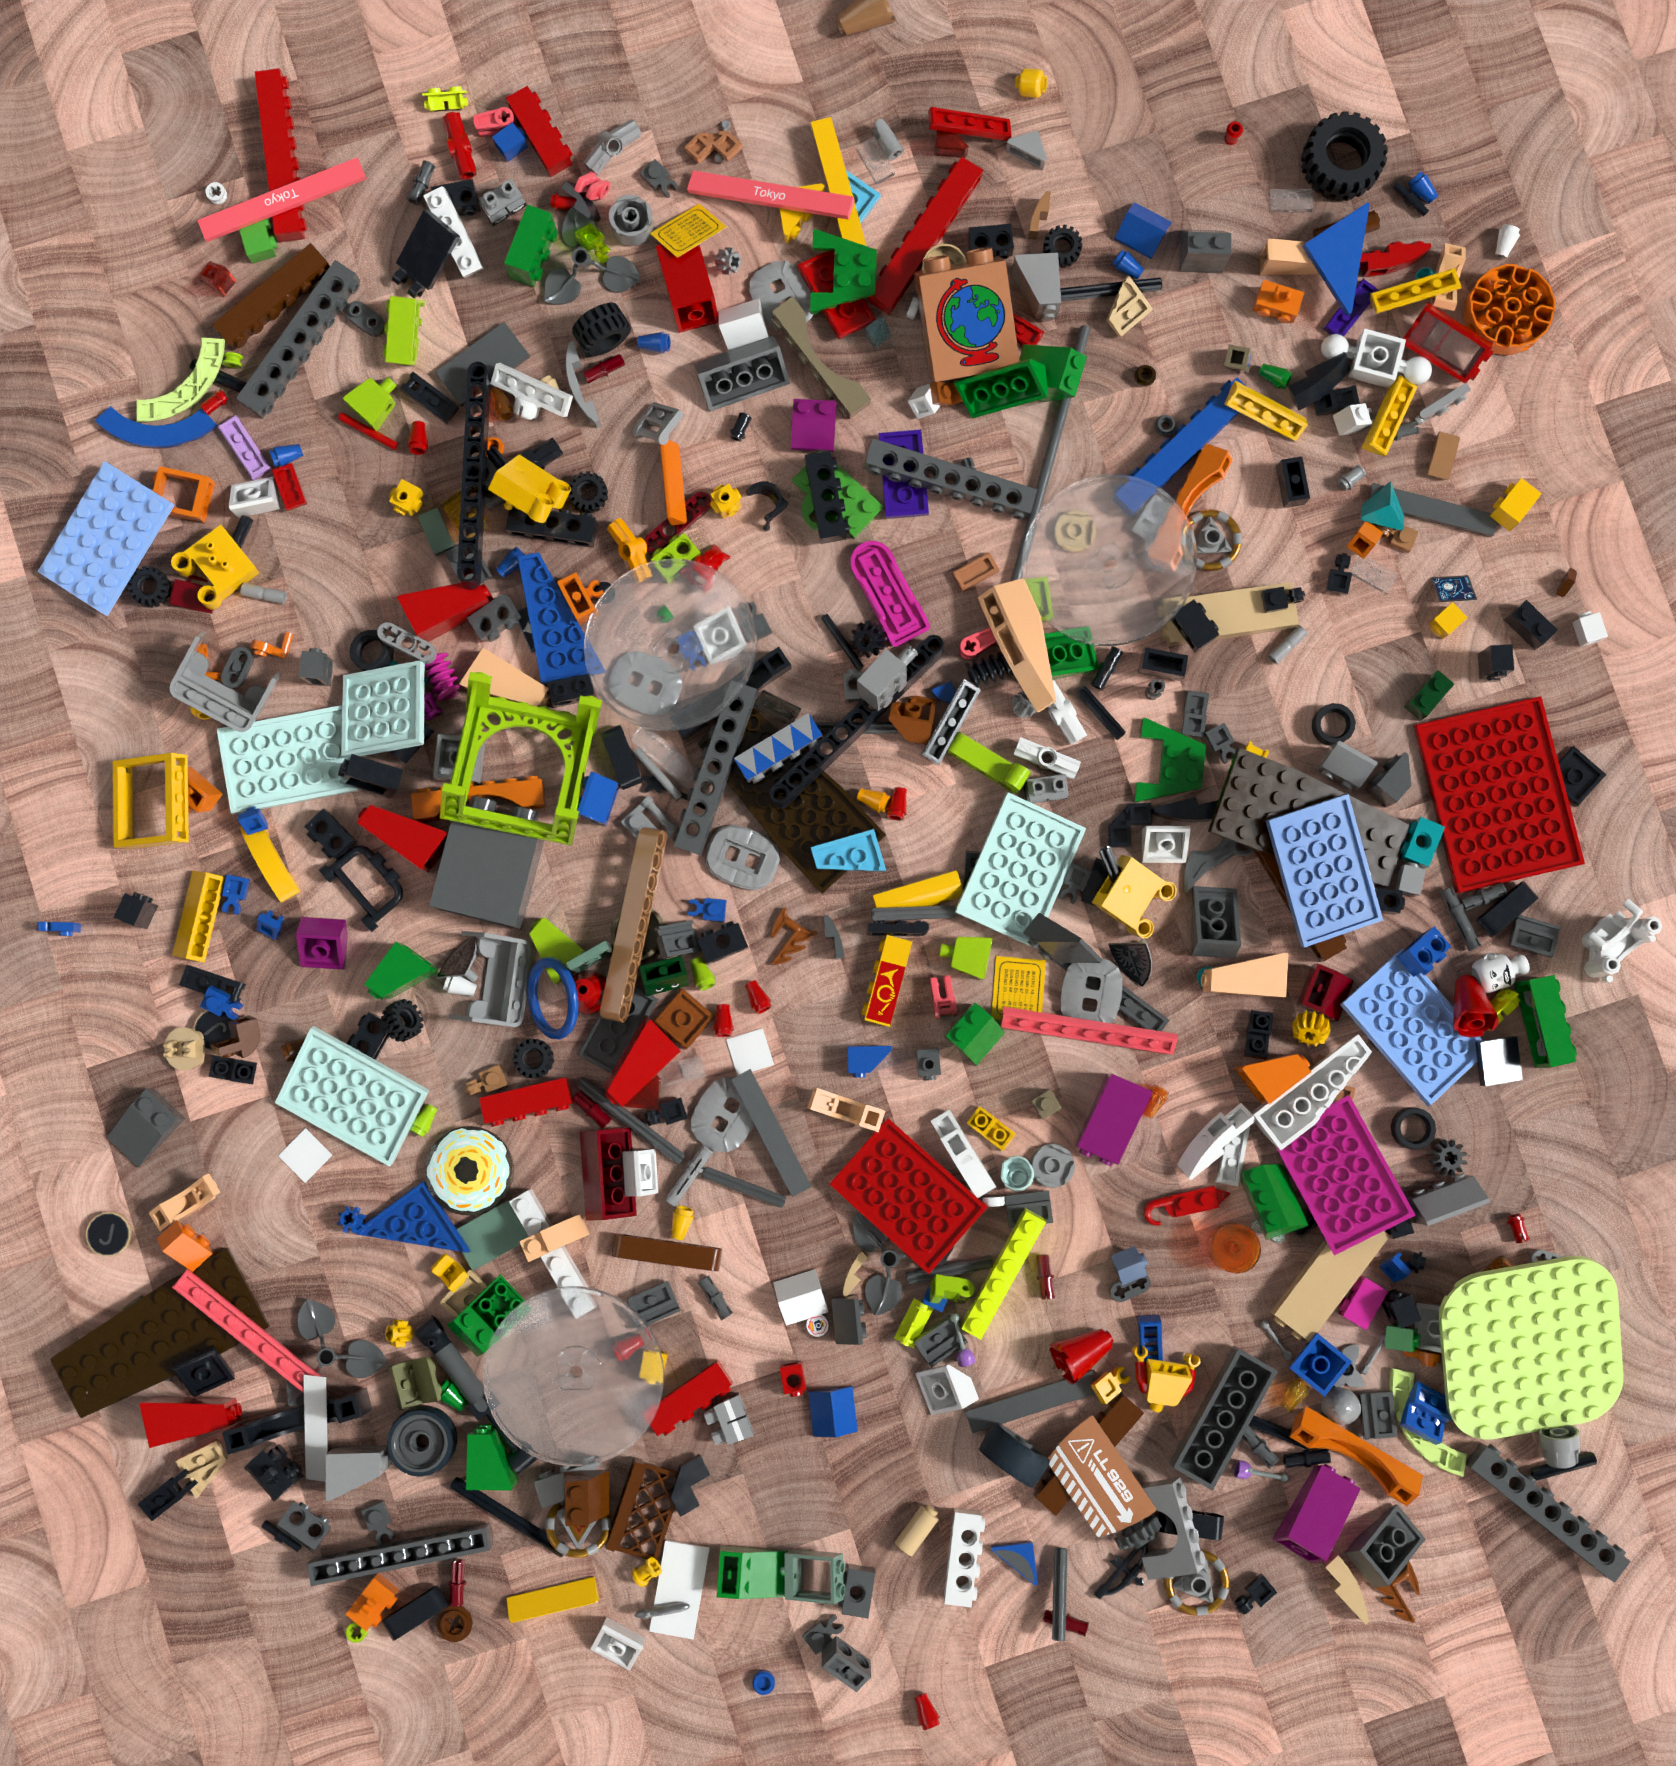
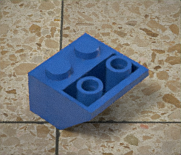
[577,772,620,826]

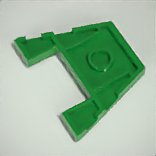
[810,229,877,314]
[1134,718,1206,803]

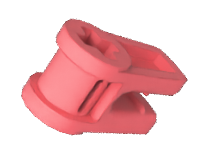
[473,107,517,137]
[574,171,611,200]
[958,627,997,660]
[930,975,957,1019]

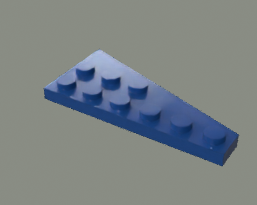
[518,552,606,685]

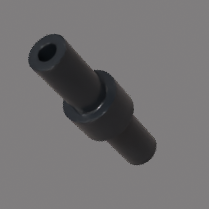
[1393,182,1429,217]
[261,1520,302,1552]

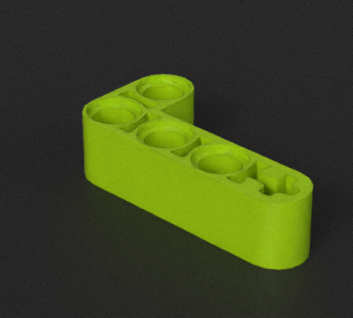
[947,732,1031,794]

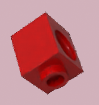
[780,1361,807,1397]

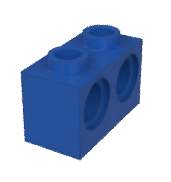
[1396,926,1451,977]

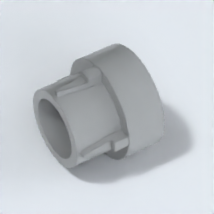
[1539,1425,1580,1468]

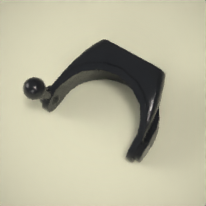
[746,481,788,531]

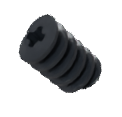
[965,652,1012,688]

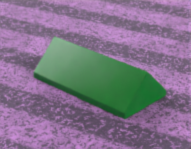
[954,358,1048,419]

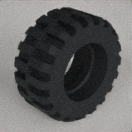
[1301,111,1388,201]

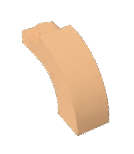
[1430,243,1466,311]
[807,1087,885,1132]
[149,1174,220,1232]
[519,1214,590,1262]

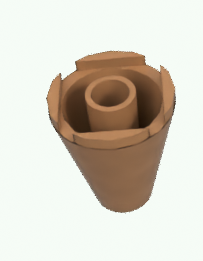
[836,0,897,35]

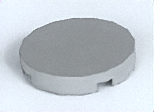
[1031,1143,1075,1188]

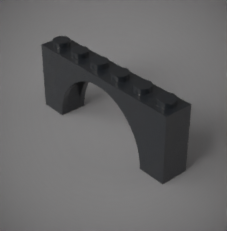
[222,1387,372,1454]

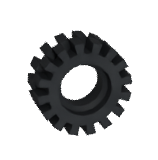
[1043,225,1083,268]
[569,471,608,514]
[127,566,171,608]
[381,999,424,1042]
[512,1039,554,1079]

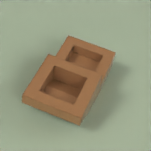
[1028,191,1051,240]
[1426,431,1460,480]

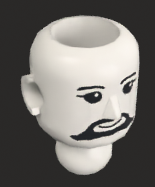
[1471,953,1530,993]

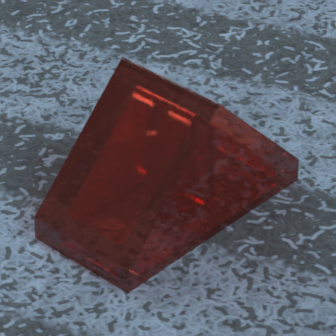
[935,130,969,158]
[197,261,236,297]
[625,1075,662,1110]

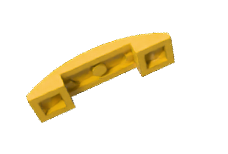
[240,826,301,903]

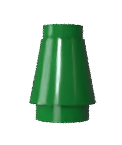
[1258,363,1292,389]
[440,1379,468,1412]

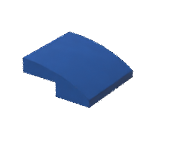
[1400,1381,1451,1445]

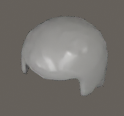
[1321,1387,1361,1425]

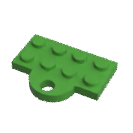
[792,451,884,539]

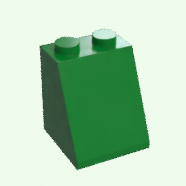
[1019,344,1087,402]
[364,942,440,1000]
[944,1002,1005,1066]
[466,1424,518,1491]

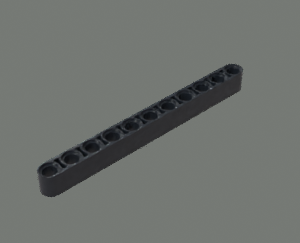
[457,361,491,590]
[769,635,944,809]

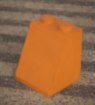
[1234,1054,1311,1104]

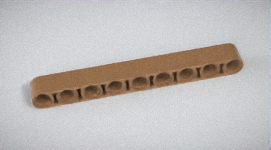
[600,827,667,1022]

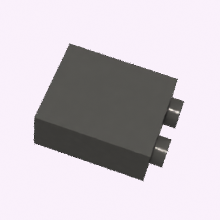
[429,796,545,930]

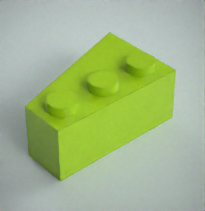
[383,296,425,365]

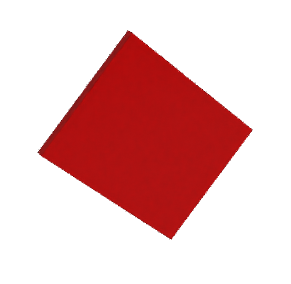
[1413,696,1585,894]

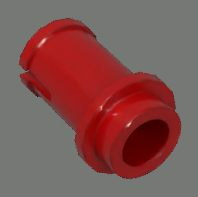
[1224,121,1243,145]
[551,193,577,211]
[200,389,229,415]
[1507,1213,1530,1243]

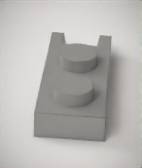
[1414,383,1471,425]

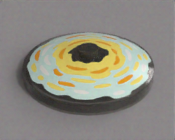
[425,1126,514,1215]

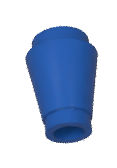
[1408,171,1439,204]
[1112,250,1144,279]
[638,332,671,354]
[269,444,303,467]
[495,546,525,578]

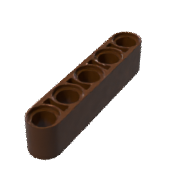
[612,1234,722,1271]

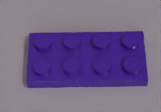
[878,429,929,519]

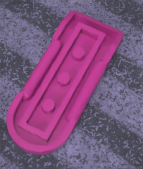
[851,541,930,647]

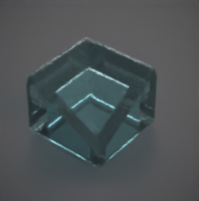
[865,316,890,348]

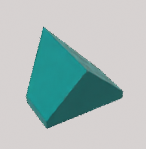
[1360,481,1404,531]

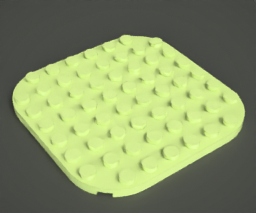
[1439,1256,1623,1440]

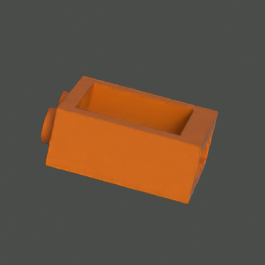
[153,466,215,523]

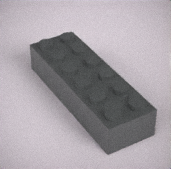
[1169,1346,1278,1491]

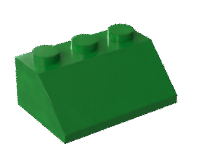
[1240,1164,1308,1240]

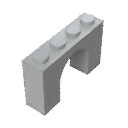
[1139,1477,1205,1580]

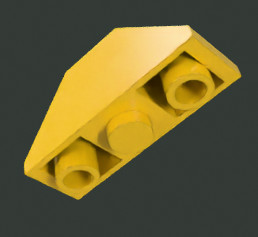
[779,183,825,244]

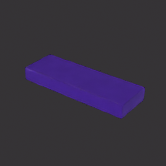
[1323,278,1380,337]

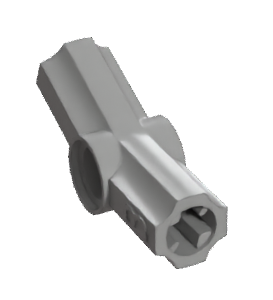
[583,119,641,176]

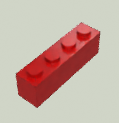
[506,85,573,177]
[479,1077,574,1127]
[643,1360,733,1436]

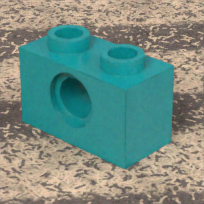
[1399,817,1445,869]

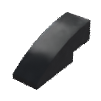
[1288,352,1350,411]
[1152,797,1218,822]

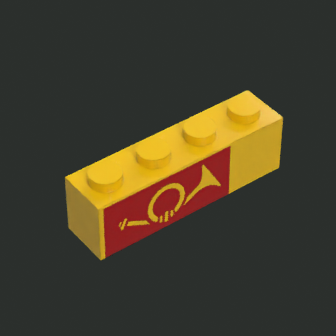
[861,935,912,1027]

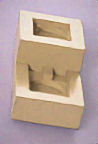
[843,1250,868,1297]

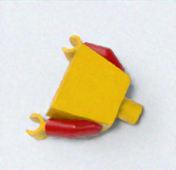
[1132,1346,1200,1412]

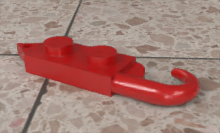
[1144,1185,1230,1226]

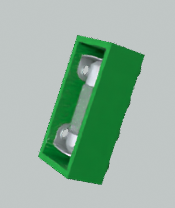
[1514,975,1577,1068]

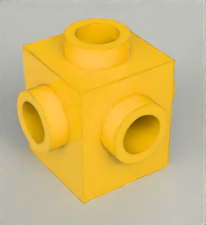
[389,479,425,517]
[710,484,742,519]

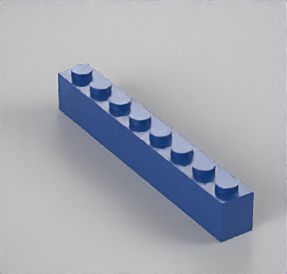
[1112,377,1246,518]

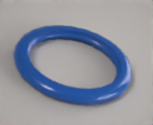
[527,957,579,1040]

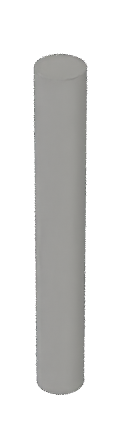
[633,748,683,801]

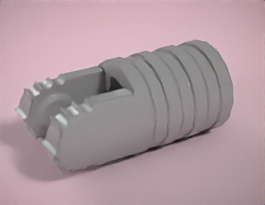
[872,119,904,161]

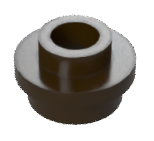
[1134,365,1156,387]

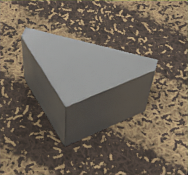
[1006,130,1047,170]

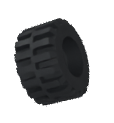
[572,302,631,357]

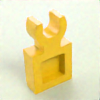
[1091,1367,1131,1404]

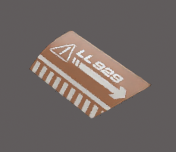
[1048,1416,1157,1537]

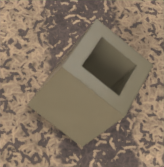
[1224,344,1254,373]
[1029,1089,1062,1120]

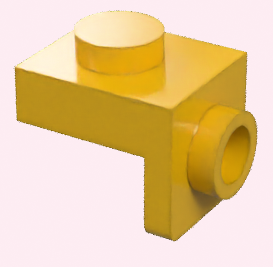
[431,1253,469,1292]

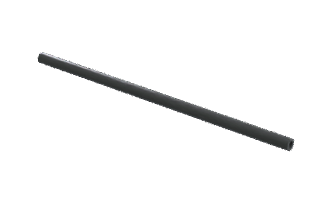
[1010,325,1091,582]

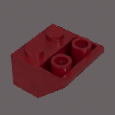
[1296,963,1354,1022]

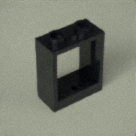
[337,754,403,799]

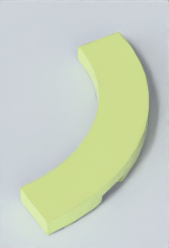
[136,338,225,422]
[1389,1368,1468,1476]

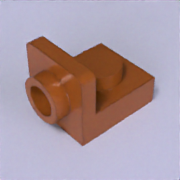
[929,381,963,407]

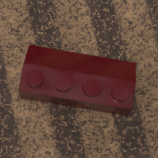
[580,1128,637,1221]

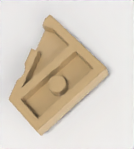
[1106,276,1153,337]
[175,1438,228,1499]

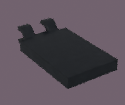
[392,209,460,299]

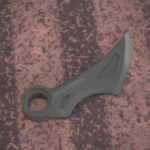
[1184,838,1254,893]

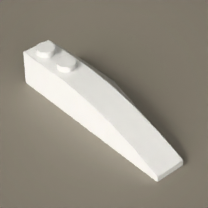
[1251,1034,1372,1150]

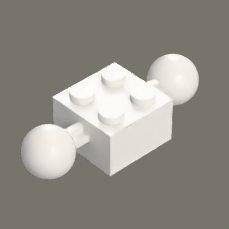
[1321,329,1432,388]

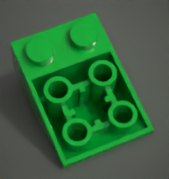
[447,1274,531,1357]
[717,1545,788,1599]

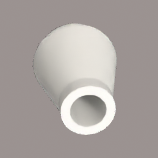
[1495,224,1520,259]
[443,976,477,997]

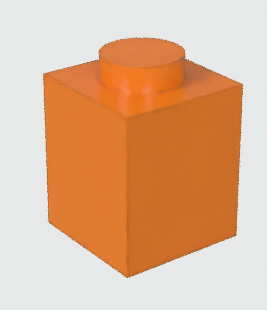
[1346,521,1383,559]

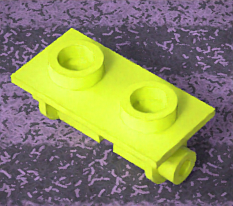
[422,87,468,111]
[1488,988,1521,1031]
[894,1298,934,1348]

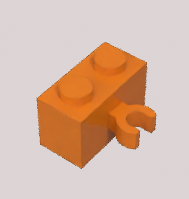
[1252,280,1304,323]
[557,572,604,625]
[188,767,223,814]
[157,1220,213,1272]
[345,1573,399,1631]

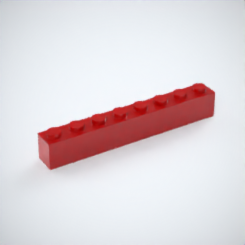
[254,68,307,243]
[868,157,983,315]

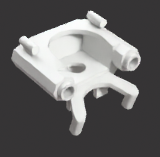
[1582,899,1662,983]

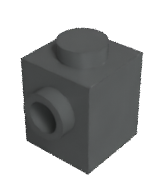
[916,1048,941,1081]

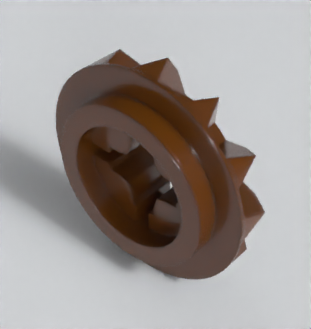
[436,1606,473,1642]

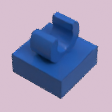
[238,806,268,835]
[257,910,283,940]
[1379,1253,1411,1283]

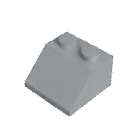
[1317,741,1378,791]

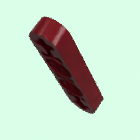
[644,492,711,555]

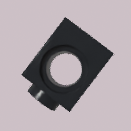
[1375,888,1405,915]

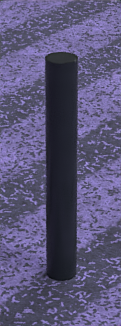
[821,614,865,670]

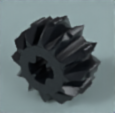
[850,620,887,658]

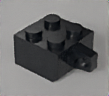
[244,1442,304,1502]

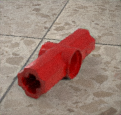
[442,112,477,180]

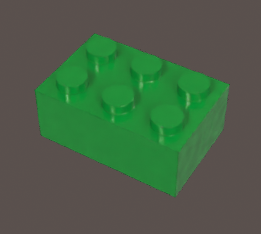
[504,204,558,287]

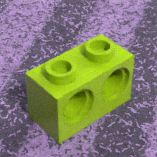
[650,533,701,584]

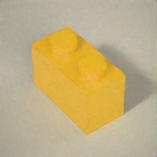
[1490,478,1542,532]

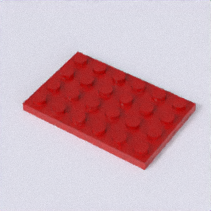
[829,1118,988,1275]

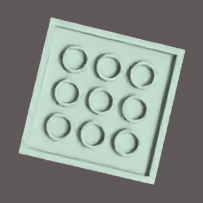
[341,660,425,759]

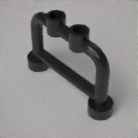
[319,845,403,932]

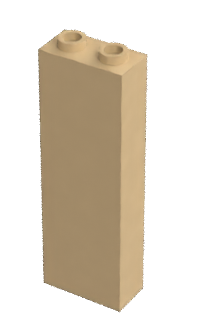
[1158,582,1299,647]
[1270,1231,1390,1342]

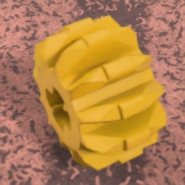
[1292,1010,1331,1047]

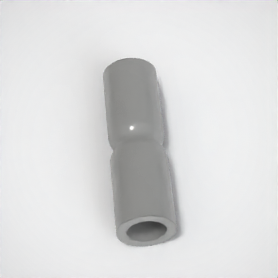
[240,583,287,604]
[1268,625,1307,665]

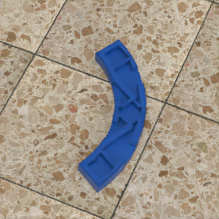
[95,406,218,449]

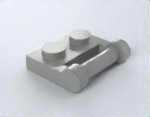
[633,402,684,445]
[621,796,679,839]

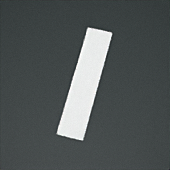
[304,1375,328,1482]

